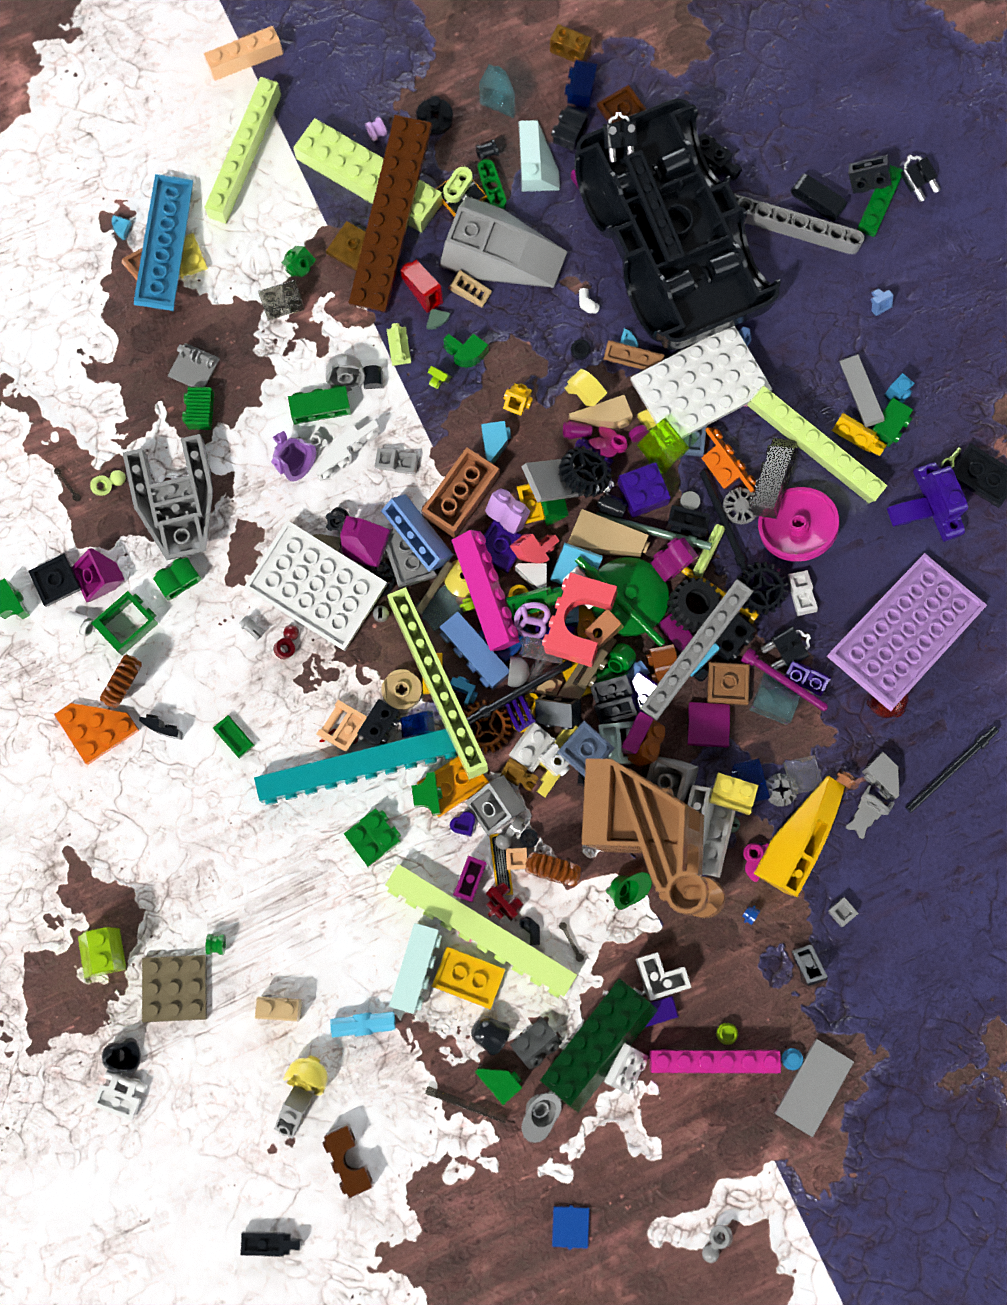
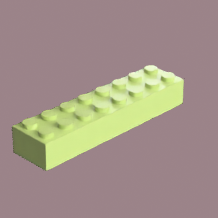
[294,118,443,233]

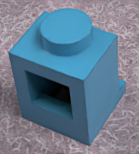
[885,373,914,403]

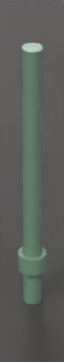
[596,512,712,551]

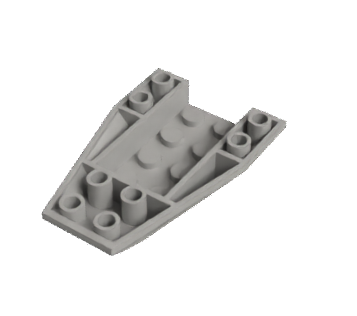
[440,196,567,288]

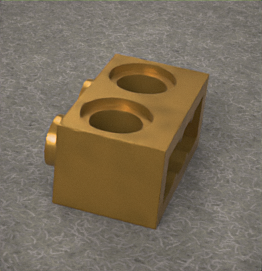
[550,24,592,66]

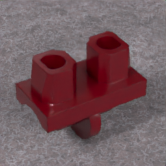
[486,882,523,921]

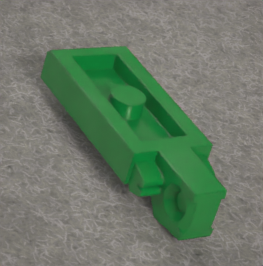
[506,587,563,619]

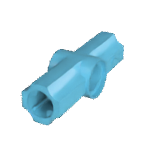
[330,1011,396,1038]

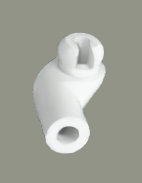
[579,288,599,314]

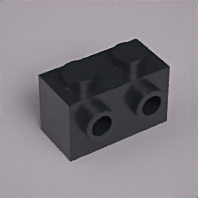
[848,155,892,194]
[535,694,582,730]
[357,699,401,746]

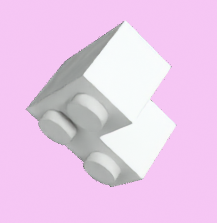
[636,952,691,1000]

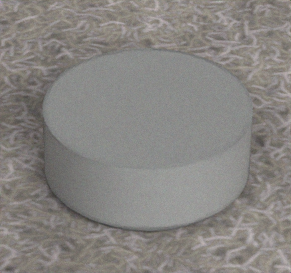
[680,491,700,510]

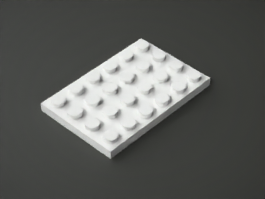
[630,326,772,446]
[244,520,388,651]

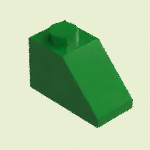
[475,1068,522,1105]

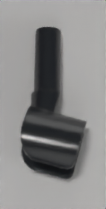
[694,668,708,682]

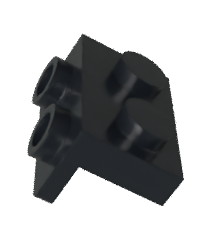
[666,505,711,539]

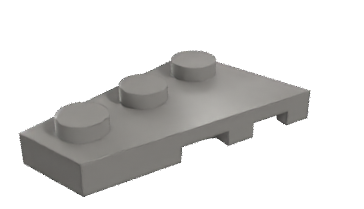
[385,528,437,589]

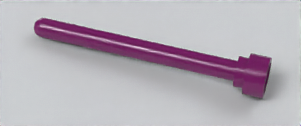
[741,648,828,711]

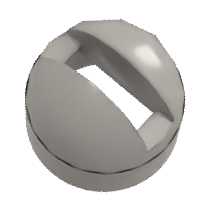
[373,605,389,622]

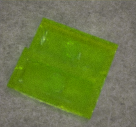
[637,418,689,475]

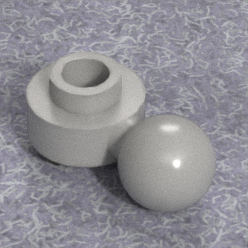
[495,815,526,850]
[702,1225,733,1263]

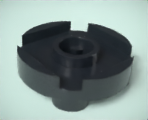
[416,96,453,135]

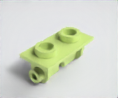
[387,323,411,366]

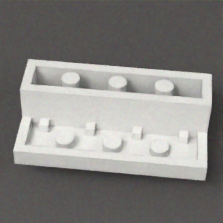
[687,785,735,878]

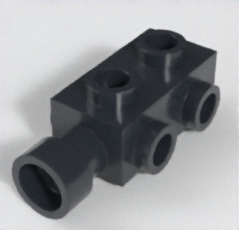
[698,133,743,181]

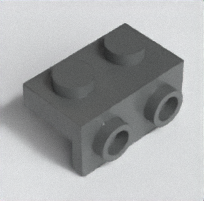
[510,1017,562,1070]

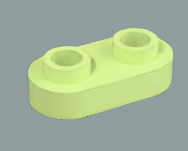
[443,167,472,203]

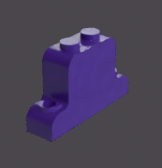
[913,462,968,542]

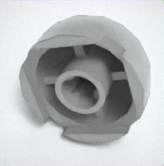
[325,354,365,392]

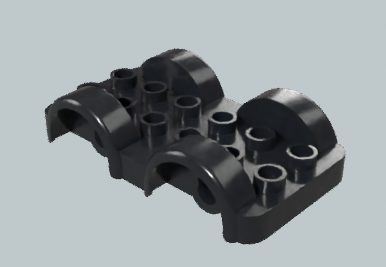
[574,98,781,350]

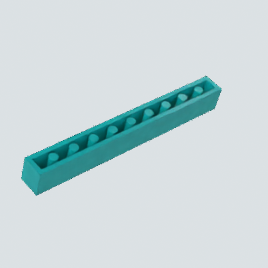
[254,729,457,805]

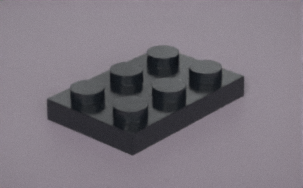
[953,443,1007,508]

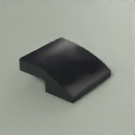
[590,673,639,725]

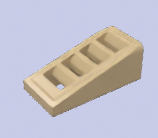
[448,270,492,308]

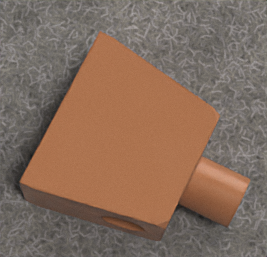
[585,609,624,648]

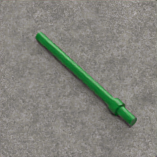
[575,556,666,647]

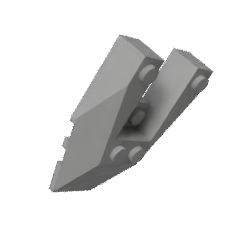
[122,434,213,560]

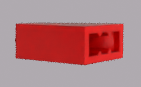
[401,260,443,313]

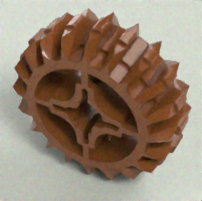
[100,654,142,708]
[463,700,513,755]
[525,852,581,886]

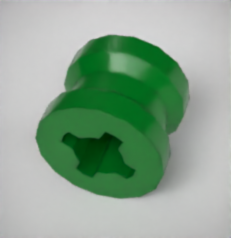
[205,934,226,955]

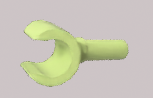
[941,447,962,468]

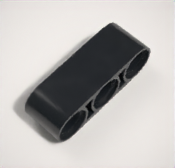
[791,174,847,221]

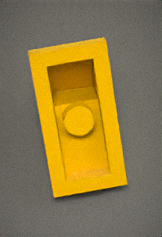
[517,484,544,524]

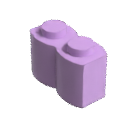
[485,488,530,534]

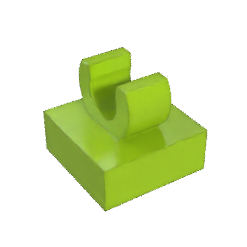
[428,366,452,389]

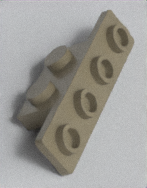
[558,631,617,699]

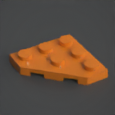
[54,703,140,765]

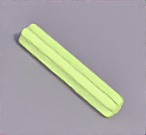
[693,524,725,577]

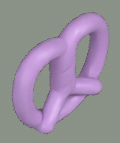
[513,602,551,640]

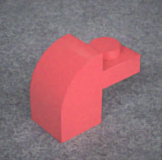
[510,534,559,563]

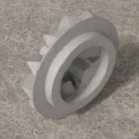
[764,773,798,806]

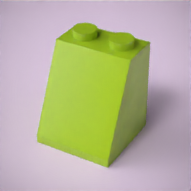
[78,927,127,979]

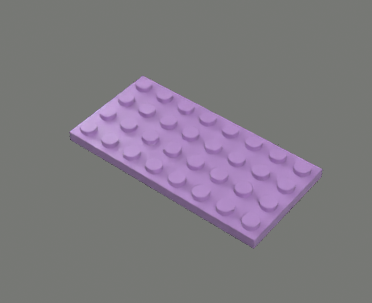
[827,553,987,711]

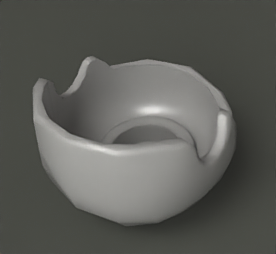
[508,656,529,687]

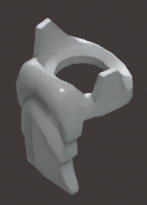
[846,785,895,839]

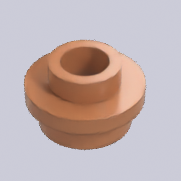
[836,771,856,789]

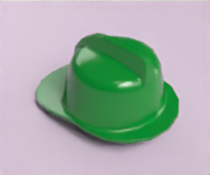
[606,872,652,910]

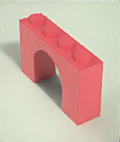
[542,573,617,667]

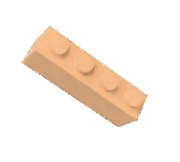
[204,26,283,81]

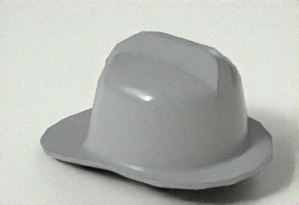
[522,1093,562,1143]

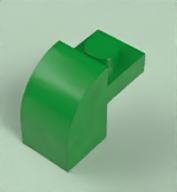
[443,334,489,368]

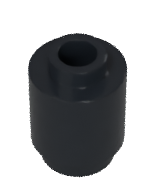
[597,493,628,518]

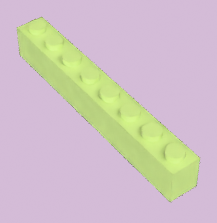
[204,77,281,224]
[747,386,887,503]

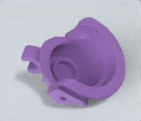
[271,430,316,481]

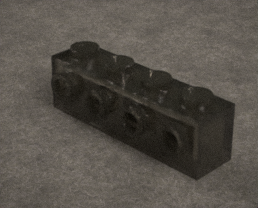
[749,438,799,519]

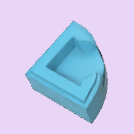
[112,215,132,240]
[620,328,638,348]

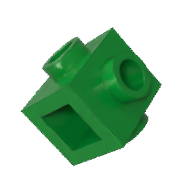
[281,245,316,277]

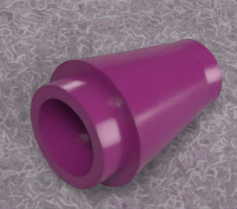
[563,420,592,440]

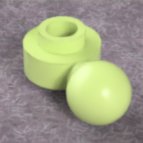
[90,470,126,496]

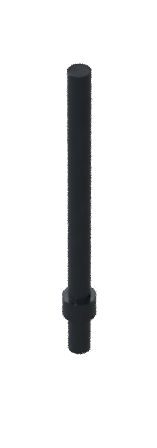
[699,470,753,577]
[466,660,572,725]
[905,726,999,813]

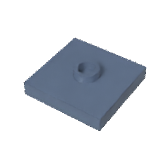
[557,721,615,777]

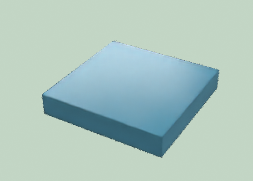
[550,543,603,584]

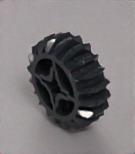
[558,446,612,498]
[736,561,789,615]

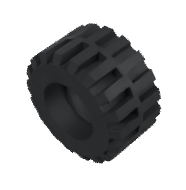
[667,578,721,632]

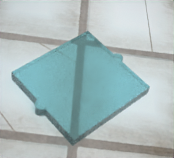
[416,585,463,631]

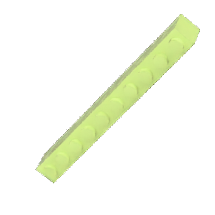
[387,587,488,780]
[385,864,577,998]

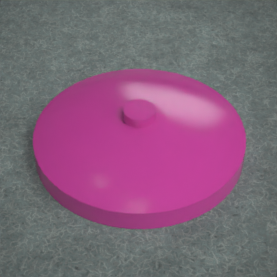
[758,487,839,562]

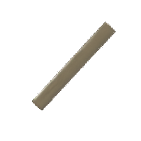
[416,561,453,615]

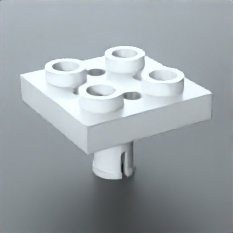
[604,1043,649,1095]

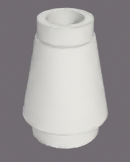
[64,611,95,636]

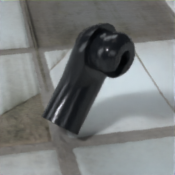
[519,916,540,945]

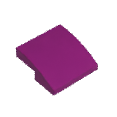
[687,702,730,748]

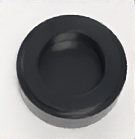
[571,339,590,360]

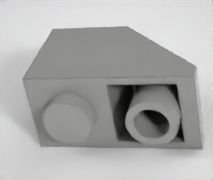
[861,752,899,801]
[274,1085,313,1139]

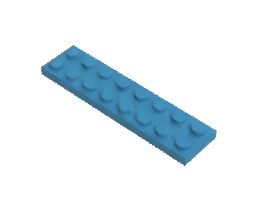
[134,174,193,311]

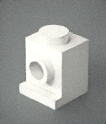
[537,744,570,776]

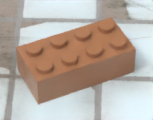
[421,447,500,538]

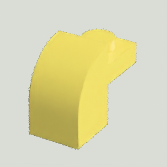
[565,369,607,406]

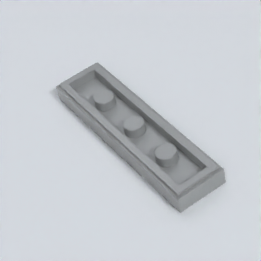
[839,355,885,428]

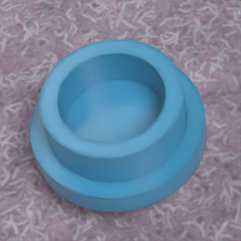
[781,1048,803,1070]

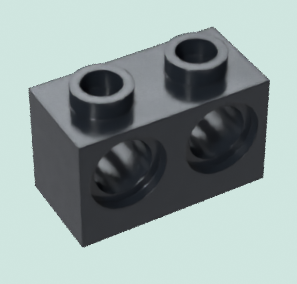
[716,614,756,663]

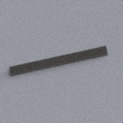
[425,1086,508,1124]

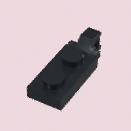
[240,1231,302,1257]

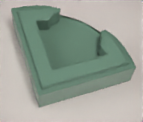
[427,309,450,329]

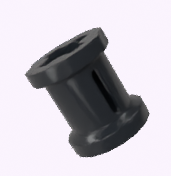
[475,139,499,161]

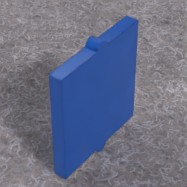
[552,1205,589,1250]

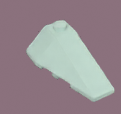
[519,120,560,191]

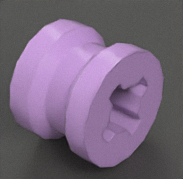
[365,117,387,141]

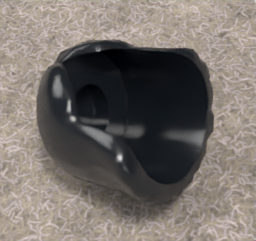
[471,1017,510,1055]
[101,1038,141,1073]

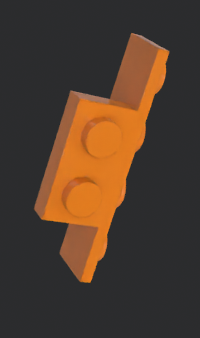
[701,427,759,492]

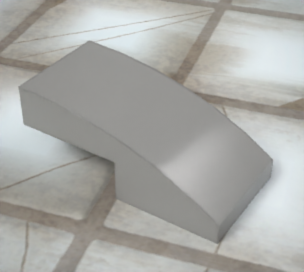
[374,448,419,474]

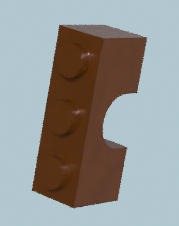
[322,1124,375,1199]

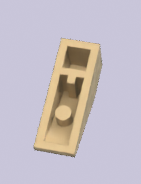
[568,395,633,429]

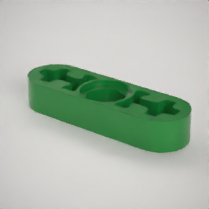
[478,159,506,209]

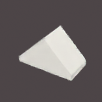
[515,563,547,590]

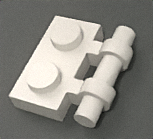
[92,1070,147,1121]

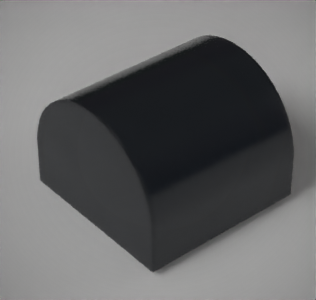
[363,365,383,389]

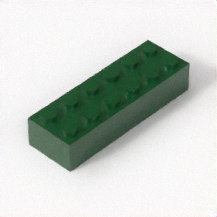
[540,978,658,1113]

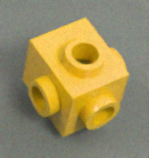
[503,383,533,415]

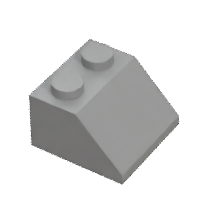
[465,775,526,836]

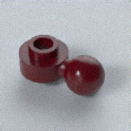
[273,625,299,660]

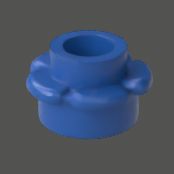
[742,905,760,925]

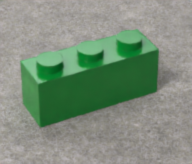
[288,385,351,425]

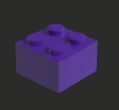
[617,462,671,518]

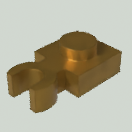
[500,758,539,791]

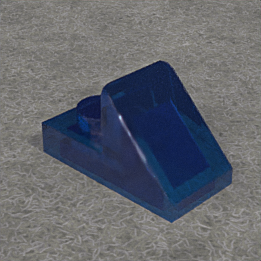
[401,710,435,738]

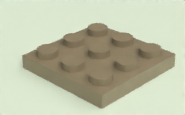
[142,955,207,1022]

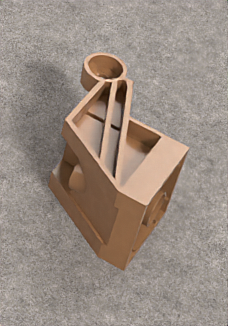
[582,759,726,918]

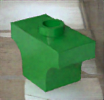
[0,578,30,620]
[411,772,443,816]

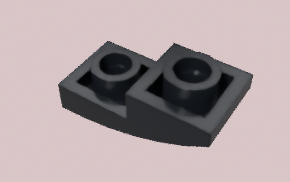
[139,714,183,740]

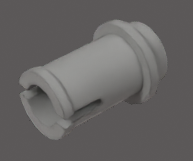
[239,615,265,641]

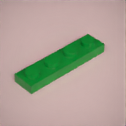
[857,165,903,237]

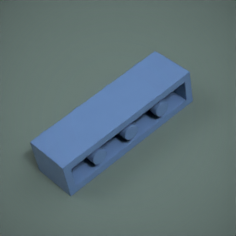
[381,494,454,572]
[439,612,509,691]

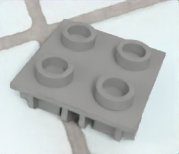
[168,343,220,387]

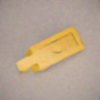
[832,413,887,456]

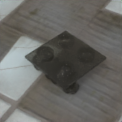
[258,280,305,321]

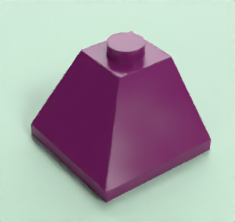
[340,516,391,567]
[72,548,125,603]

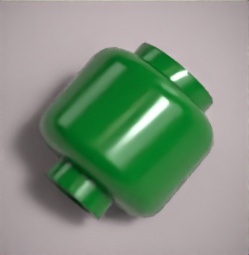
[606,643,636,673]

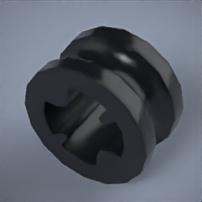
[520,829,538,848]

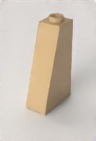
[568,509,650,558]

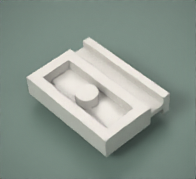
[509,723,556,773]

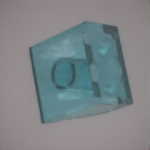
[479,64,515,118]
[749,673,800,725]

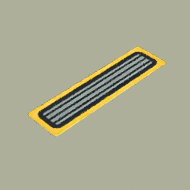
[489,833,513,896]

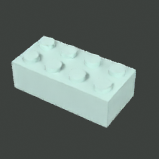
[389,923,443,1014]

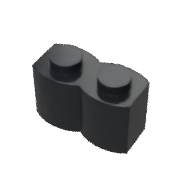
[551,105,588,151]

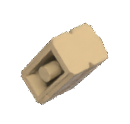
[255,996,302,1021]

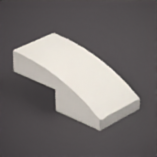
[788,570,818,616]

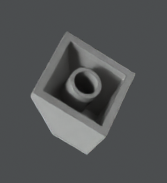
[647,756,699,802]

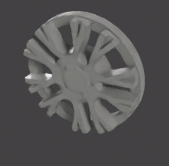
[723,487,760,524]

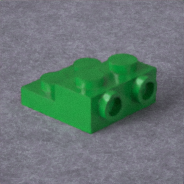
[344,808,401,867]

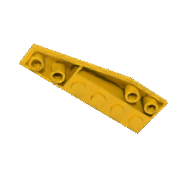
[753,776,845,897]

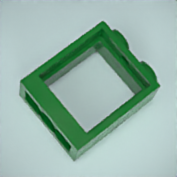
[91,591,159,656]

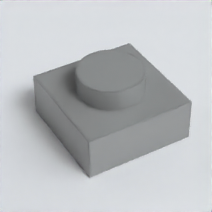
[828,897,858,927]

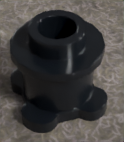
[326,507,349,532]

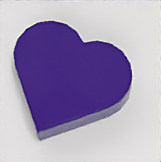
[450,811,475,837]

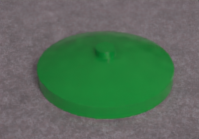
[591,557,669,637]

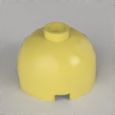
[283,1056,328,1096]

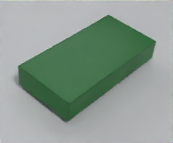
[213,715,255,759]

